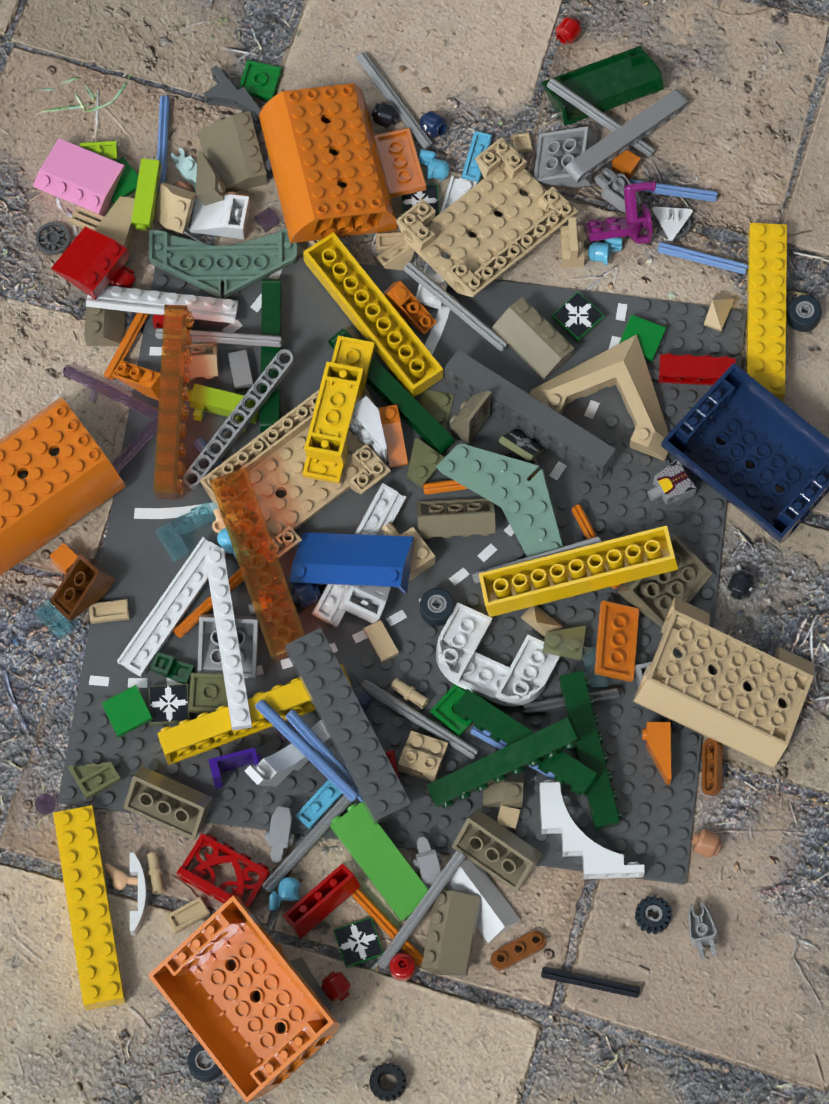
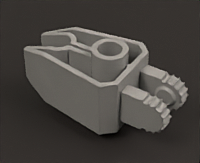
[594,168,641,213]
[265,806,294,863]
[412,836,442,890]
[688,902,719,959]

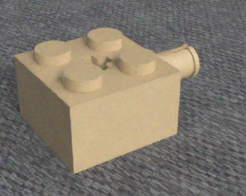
[381,522,435,581]

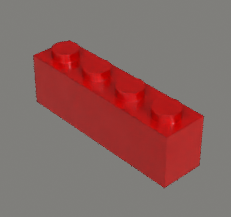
[658,353,736,385]
[282,863,361,939]

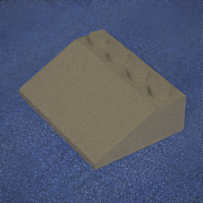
[198,111,267,193]
[618,534,713,628]

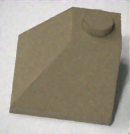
[482,772,524,808]

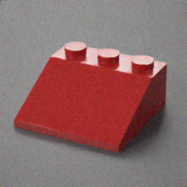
[51,226,130,300]

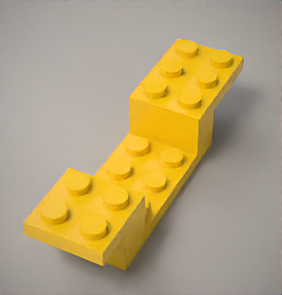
[302,336,375,484]

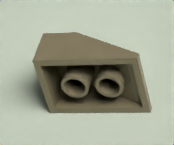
[449,390,491,443]

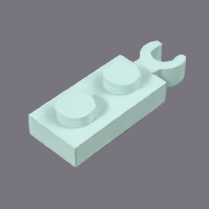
[171,148,197,193]

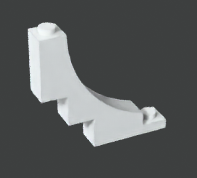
[245,720,332,787]
[539,780,645,879]

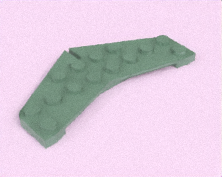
[149,228,297,298]
[436,444,564,557]

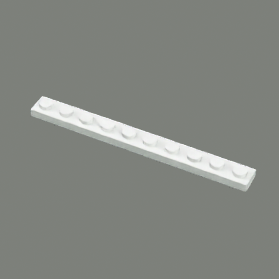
[204,548,252,731]

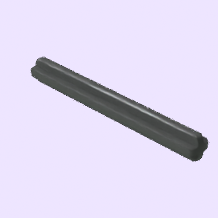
[523,687,619,714]

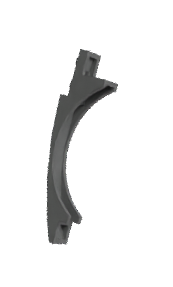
[204,65,273,179]

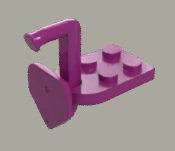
[583,181,656,244]

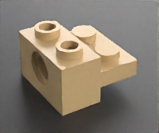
[559,217,588,268]
[398,731,448,782]

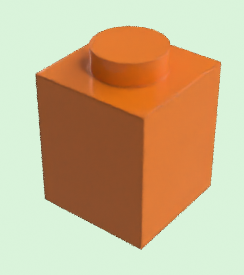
[611,150,641,179]
[49,543,78,576]

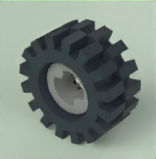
[635,895,672,934]

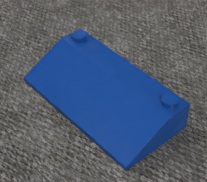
[290,532,414,593]

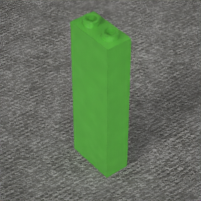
[330,802,428,923]

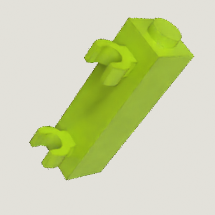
[131,158,162,231]
[187,384,260,433]

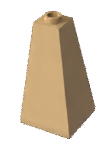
[94,196,135,266]

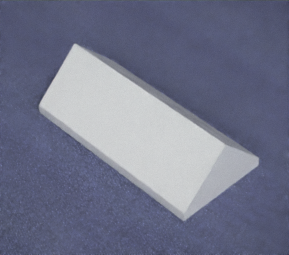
[446,859,521,944]

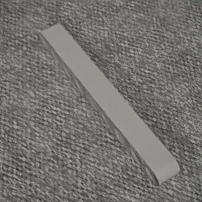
[565,89,690,183]
[183,349,295,490]

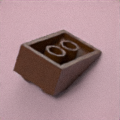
[49,554,116,621]

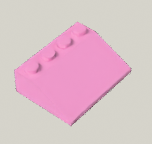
[33,138,125,216]

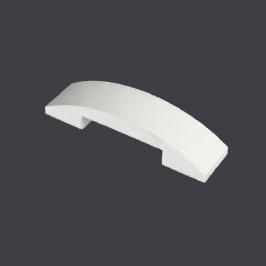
[130,853,147,936]

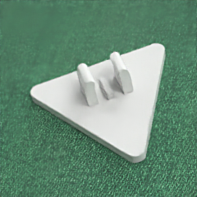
[652,207,693,241]

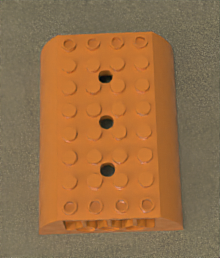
[259,83,398,243]
[0,397,126,575]
[148,895,340,1103]

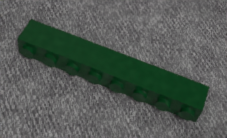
[559,671,622,831]
[454,689,600,796]
[427,717,581,809]

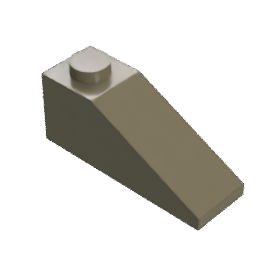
[196,151,226,206]

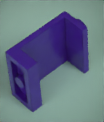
[208,747,262,789]

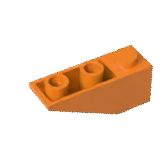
[383,281,437,335]
[111,360,171,401]

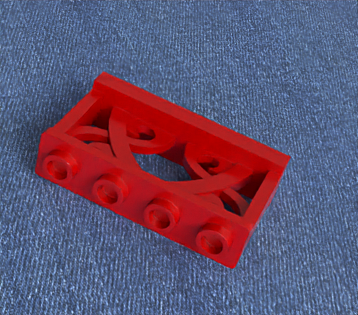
[176,833,270,910]

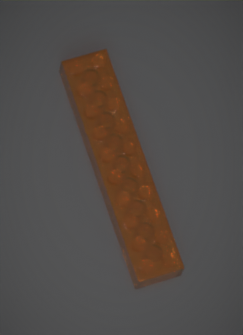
[153,304,194,500]
[209,467,306,663]

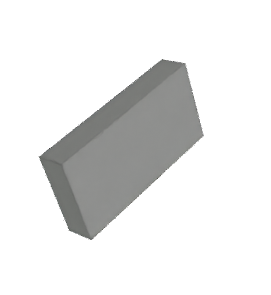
[228,350,253,389]

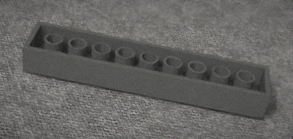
[445,350,616,481]
[285,628,411,825]

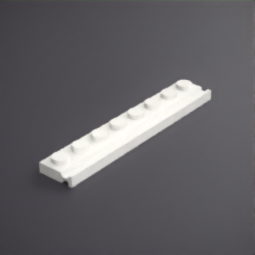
[415,176,477,309]
[86,286,238,324]
[312,483,406,628]
[117,537,227,677]

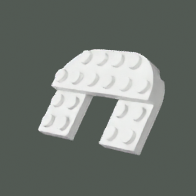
[436,602,561,706]

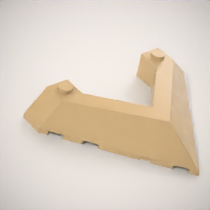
[530,335,669,461]

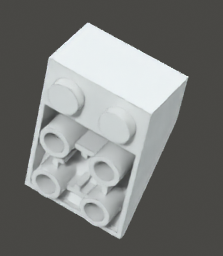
[189,194,250,239]
[350,396,387,464]
[339,585,391,623]

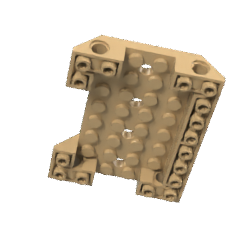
[396,137,578,297]
[200,390,391,564]
[633,597,814,768]

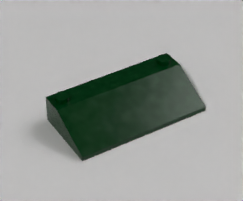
[541,46,664,126]

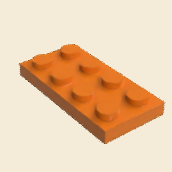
[375,128,426,198]
[594,600,639,682]

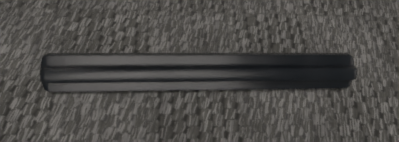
[541,967,640,998]

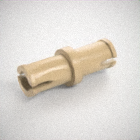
[391,678,429,709]
[146,852,165,894]

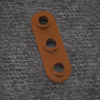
[702,738,722,796]
[491,930,546,971]

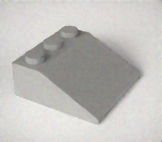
[533,127,597,187]
[197,614,260,678]

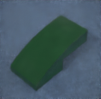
[150,652,196,685]

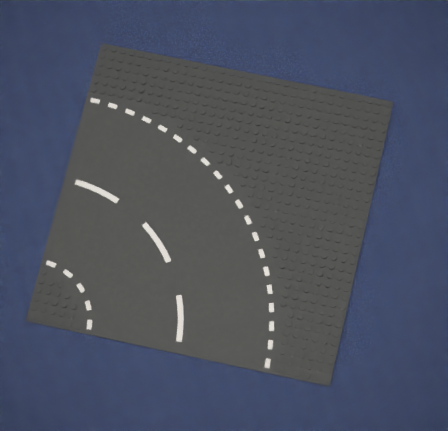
[58,256,746,885]

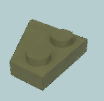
[420,390,454,429]
[407,437,445,488]
[542,626,586,660]
[68,762,121,800]

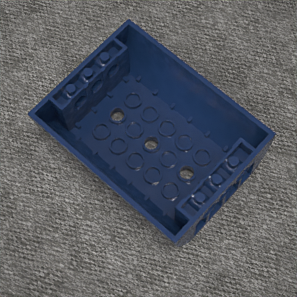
[661,363,829,544]

